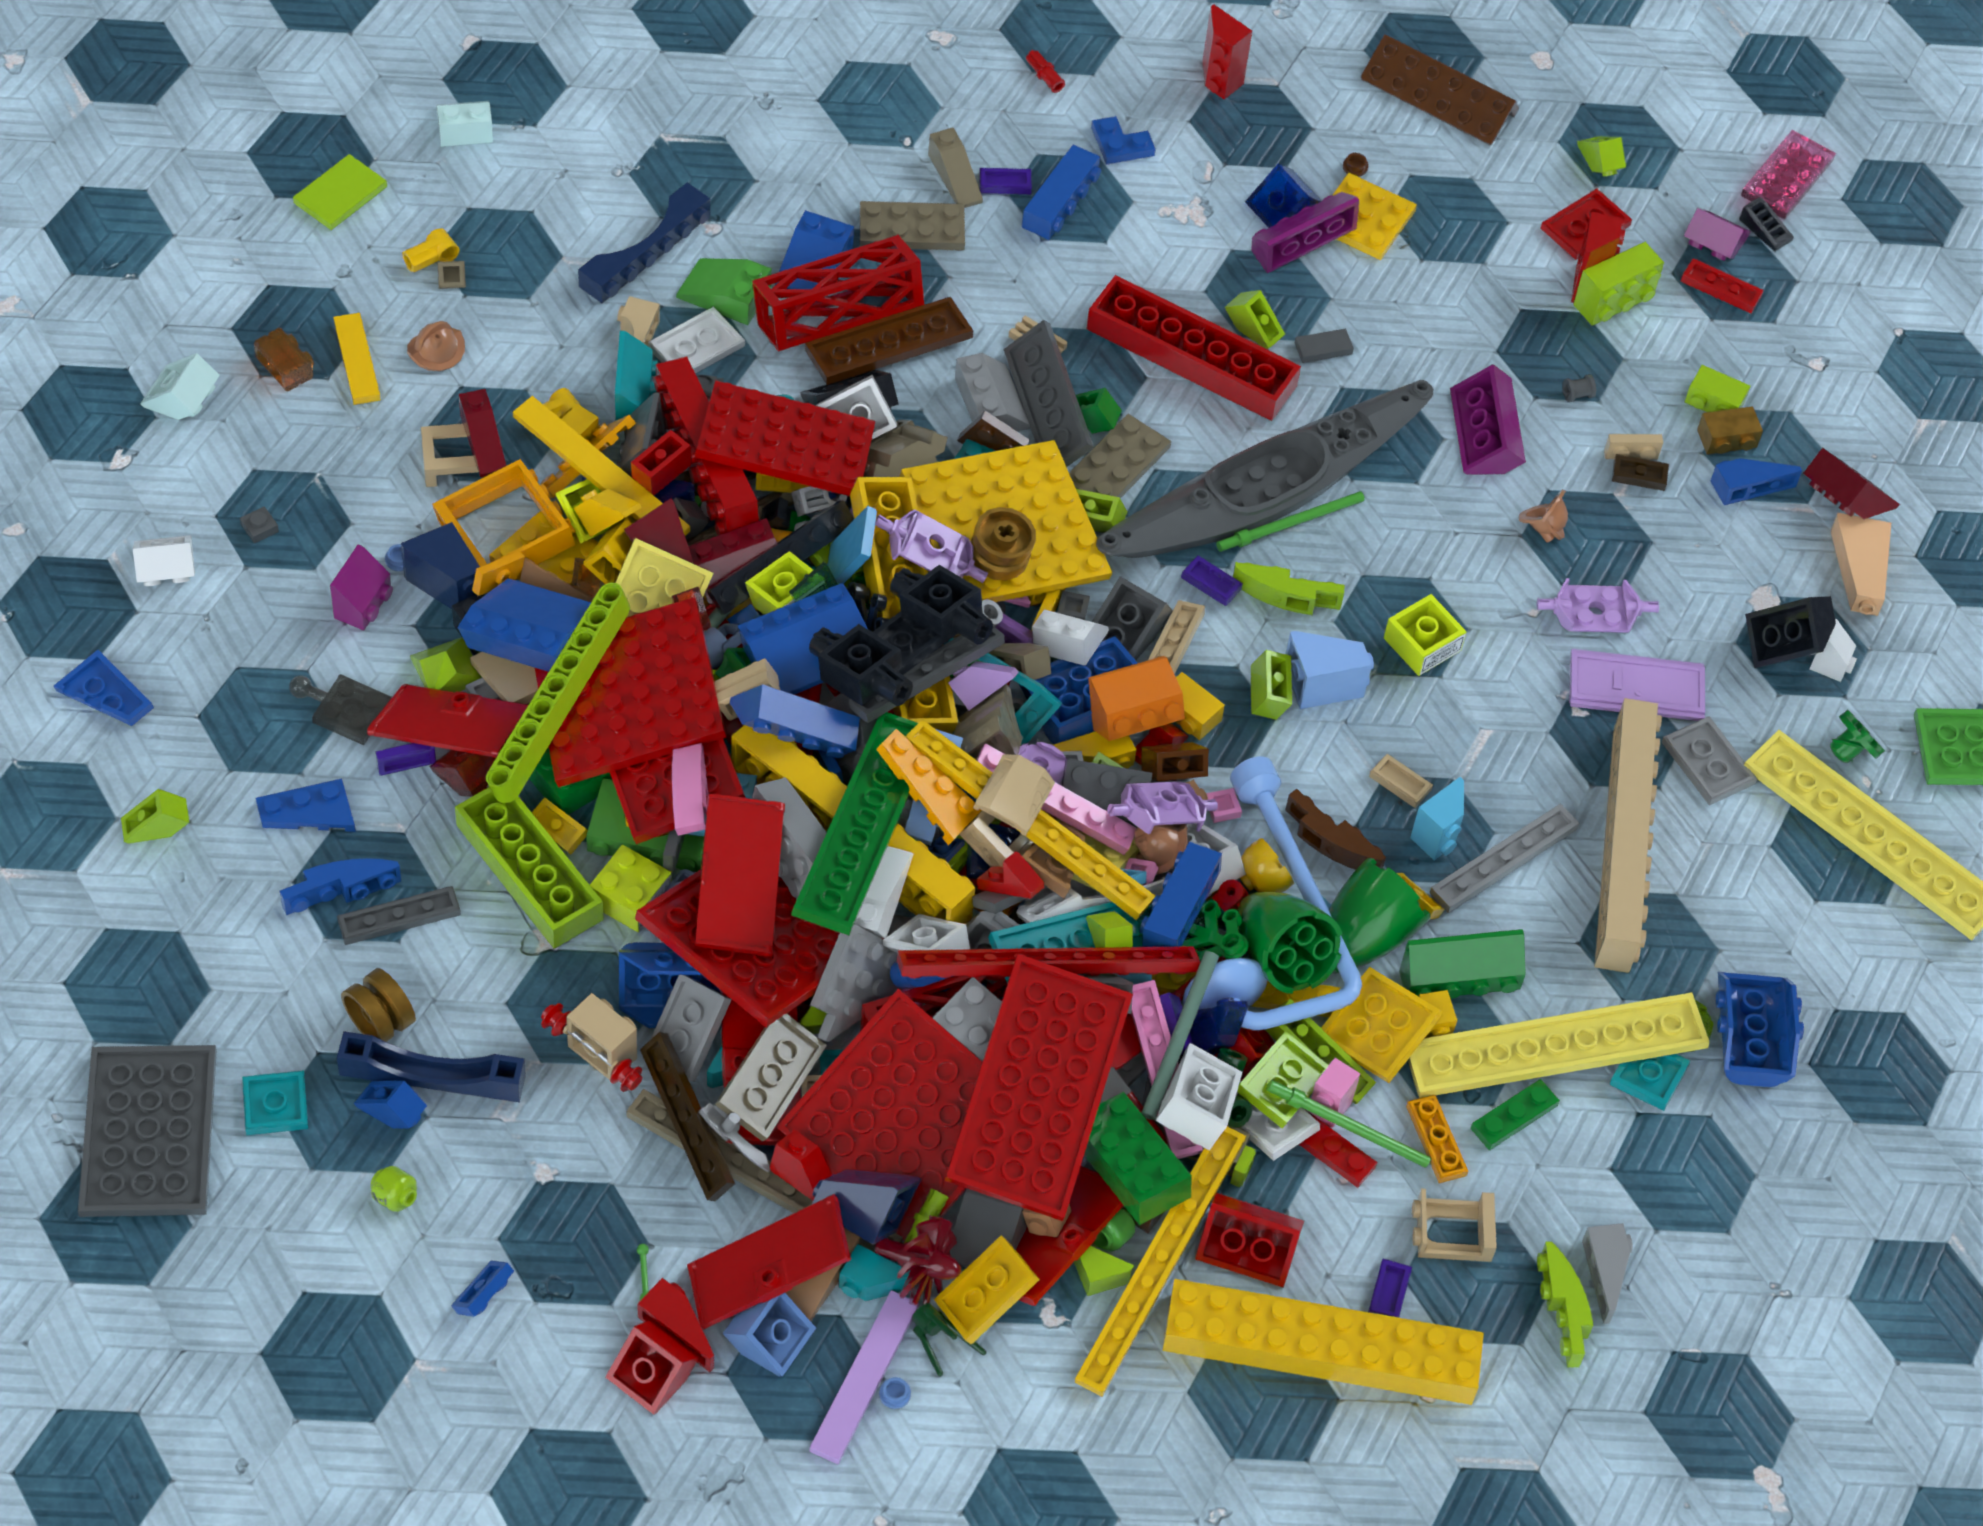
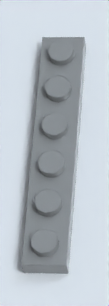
[1430,804,1580,913]

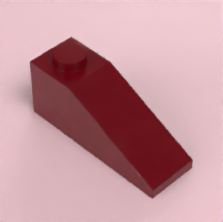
[458,389,506,478]

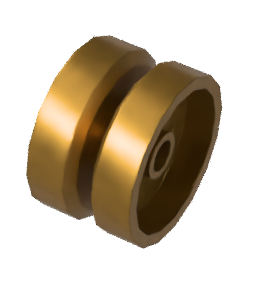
[971,507,1036,580]
[341,968,416,1042]

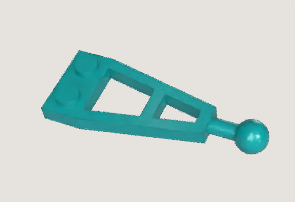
[945,638,1062,745]

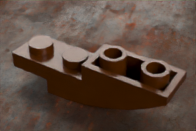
[1285,789,1386,870]

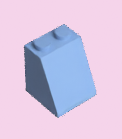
[1286,631,1374,709]

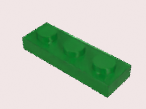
[1470,1079,1560,1151]

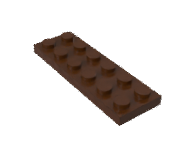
[805,296,973,385]

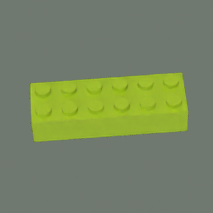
[455,787,604,949]

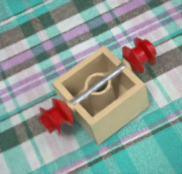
[541,993,643,1092]

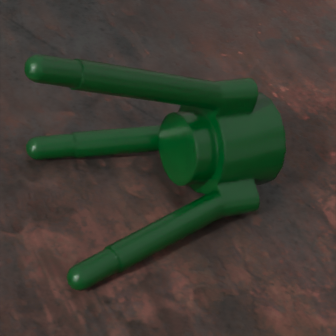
[912,1303,986,1377]

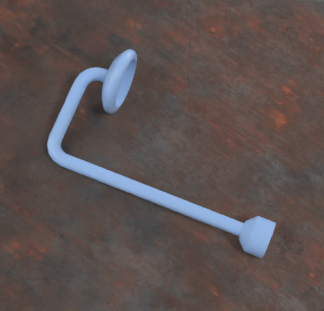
[1183,756,1362,1030]

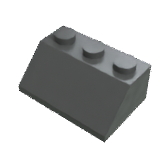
[616,393,667,477]

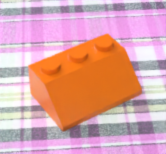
[1088,656,1185,741]

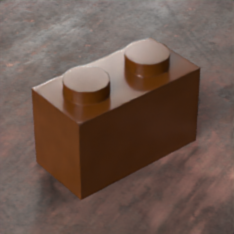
[1141,742,1209,781]

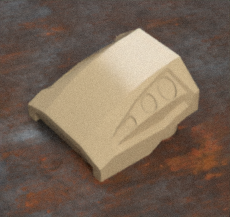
[973,754,1055,836]

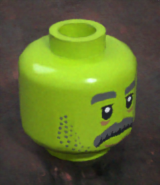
[370,1166,417,1212]

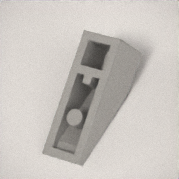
[1582,1223,1633,1324]

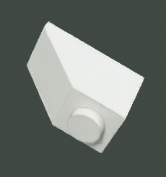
[1810,619,1857,682]

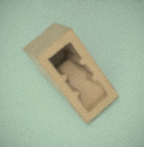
[617,296,660,346]

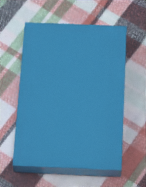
[825,506,877,589]

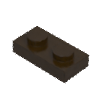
[1611,454,1669,491]

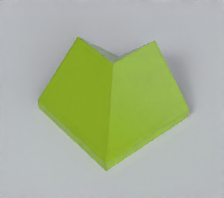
[410,637,482,692]

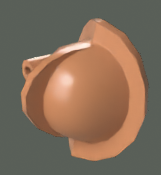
[407,321,465,371]
[1518,489,1568,542]
[1134,824,1188,875]

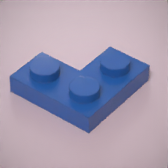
[1091,116,1156,164]

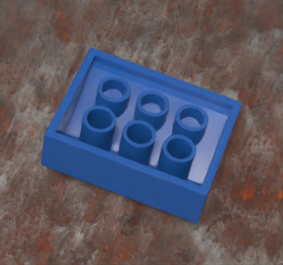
[457,578,591,672]
[738,583,868,695]
[1018,636,1137,745]

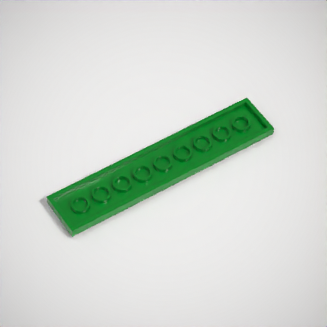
[792,712,918,936]

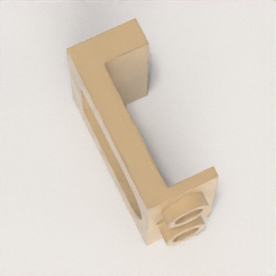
[421,424,478,487]
[959,810,1034,867]
[1412,1188,1496,1262]

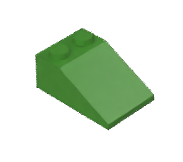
[676,258,772,326]

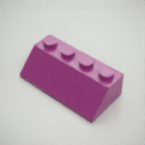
[1251,192,1359,274]
[1450,364,1526,475]

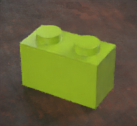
[1685,365,1751,412]
[1251,650,1292,720]

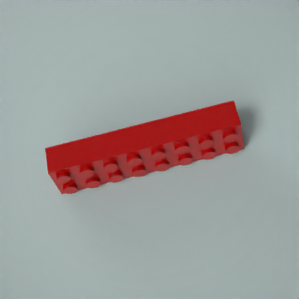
[1086,275,1301,421]
[653,356,759,535]

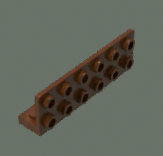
[1361,34,1519,145]

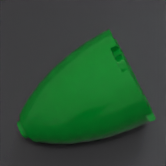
[1329,858,1430,973]
[1238,892,1343,994]

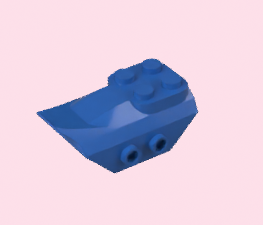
[619,942,720,1028]
[1715,972,1804,1087]

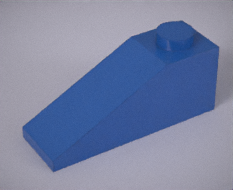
[1710,458,1802,506]

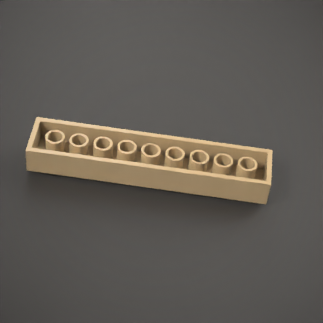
[1594,698,1662,973]

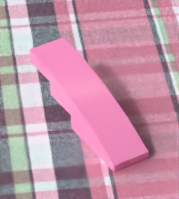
[672,743,708,836]

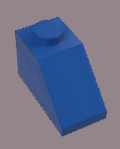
[354,1081,427,1128]

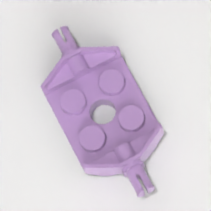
[875,510,988,583]
[1536,578,1659,633]
[1107,782,1218,834]

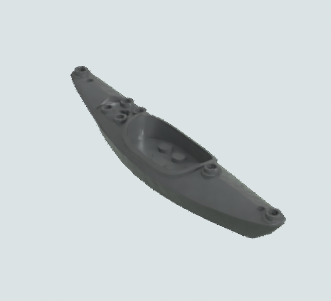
[1096,380,1434,558]

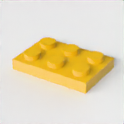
[934,1235,1040,1345]

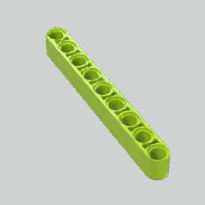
[486,582,630,803]

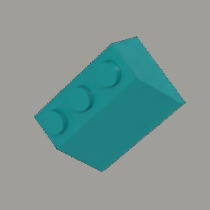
[615,330,658,421]

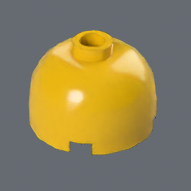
[1240,838,1295,893]

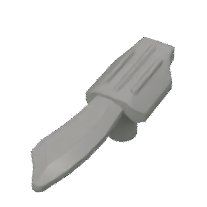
[699,1103,770,1172]

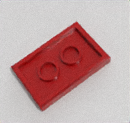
[1540,188,1633,260]

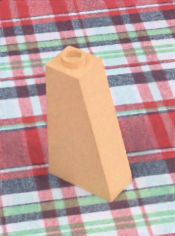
[1831,512,1891,616]

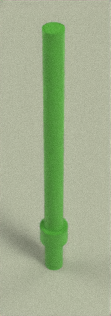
[1216,491,1365,552]
[1266,1080,1431,1168]

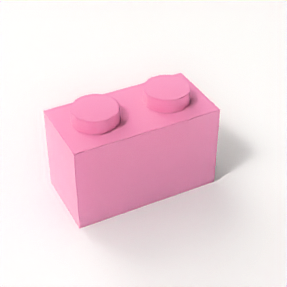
[1308,1058,1360,1128]

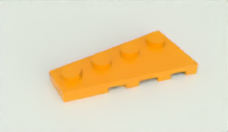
[540,415,636,499]
[876,729,982,845]

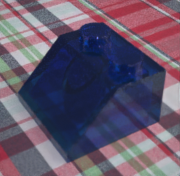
[1245,163,1322,228]

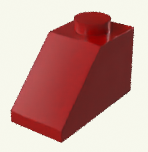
[770,1129,832,1201]

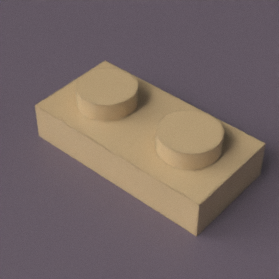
[1604,434,1663,460]

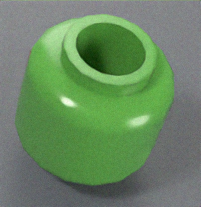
[1093,1208,1136,1252]

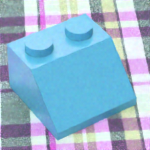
[1410,777,1464,861]

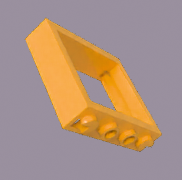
[432,459,575,567]

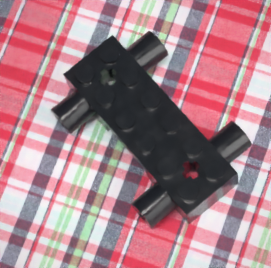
[809,565,993,706]

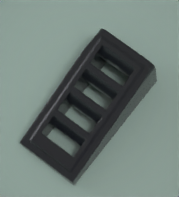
[1739,197,1794,252]

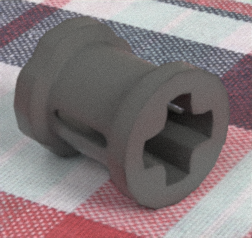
[1562,374,1596,402]

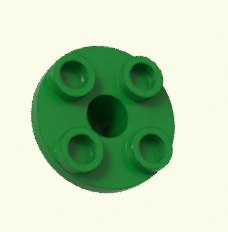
[1830,710,1885,763]

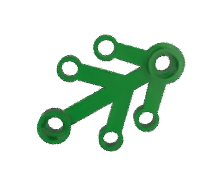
[1182,900,1249,963]

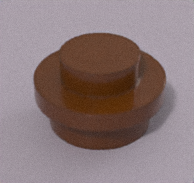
[1343,153,1369,177]

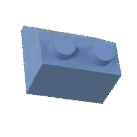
[723,1293,816,1377]

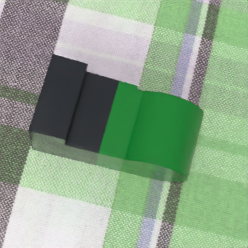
[761,496,811,532]

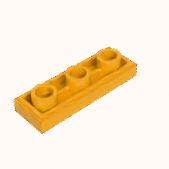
[1406,1095,1468,1183]

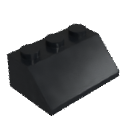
[800,370,899,411]
[1745,596,1836,668]

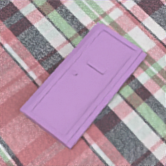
[1569,649,1705,721]

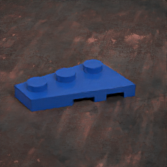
[53,650,154,726]
[255,778,356,832]

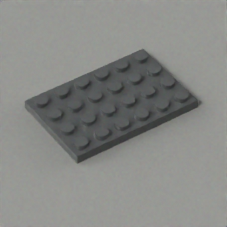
[78,1045,217,1217]

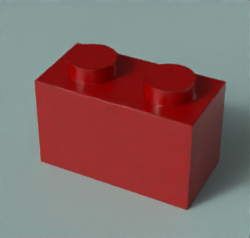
[631,430,691,496]

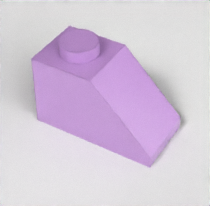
[948,661,1019,710]

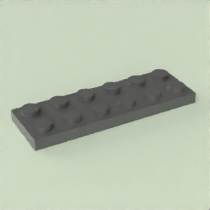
[1003,320,1094,467]

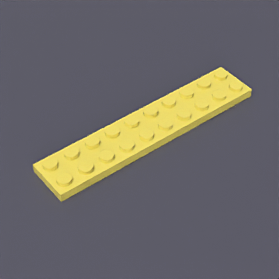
[1744,730,1983,941]
[1408,992,1710,1098]

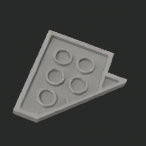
[810,924,902,1042]

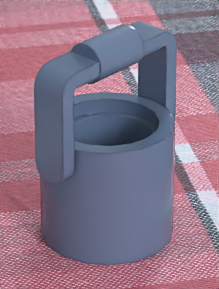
[704,623,742,670]

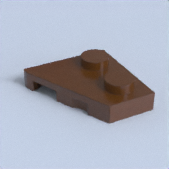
[957,411,1029,451]

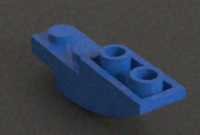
[279,858,402,916]

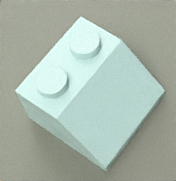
[436,101,493,146]
[140,353,220,420]

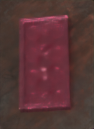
[1741,130,1836,220]

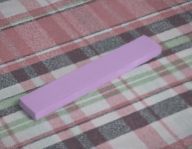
[810,1291,919,1465]

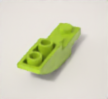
[1233,562,1345,615]
[1537,1241,1594,1368]

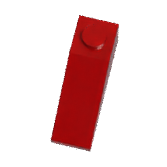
[637,1278,714,1372]

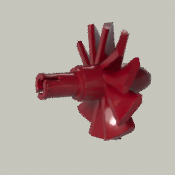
[875,1215,961,1306]

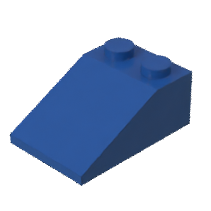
[775,210,854,289]

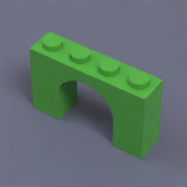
[587,778,704,872]

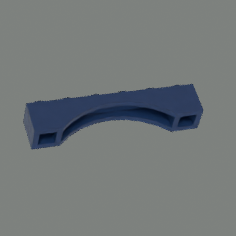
[578,182,711,303]
[337,1031,526,1103]

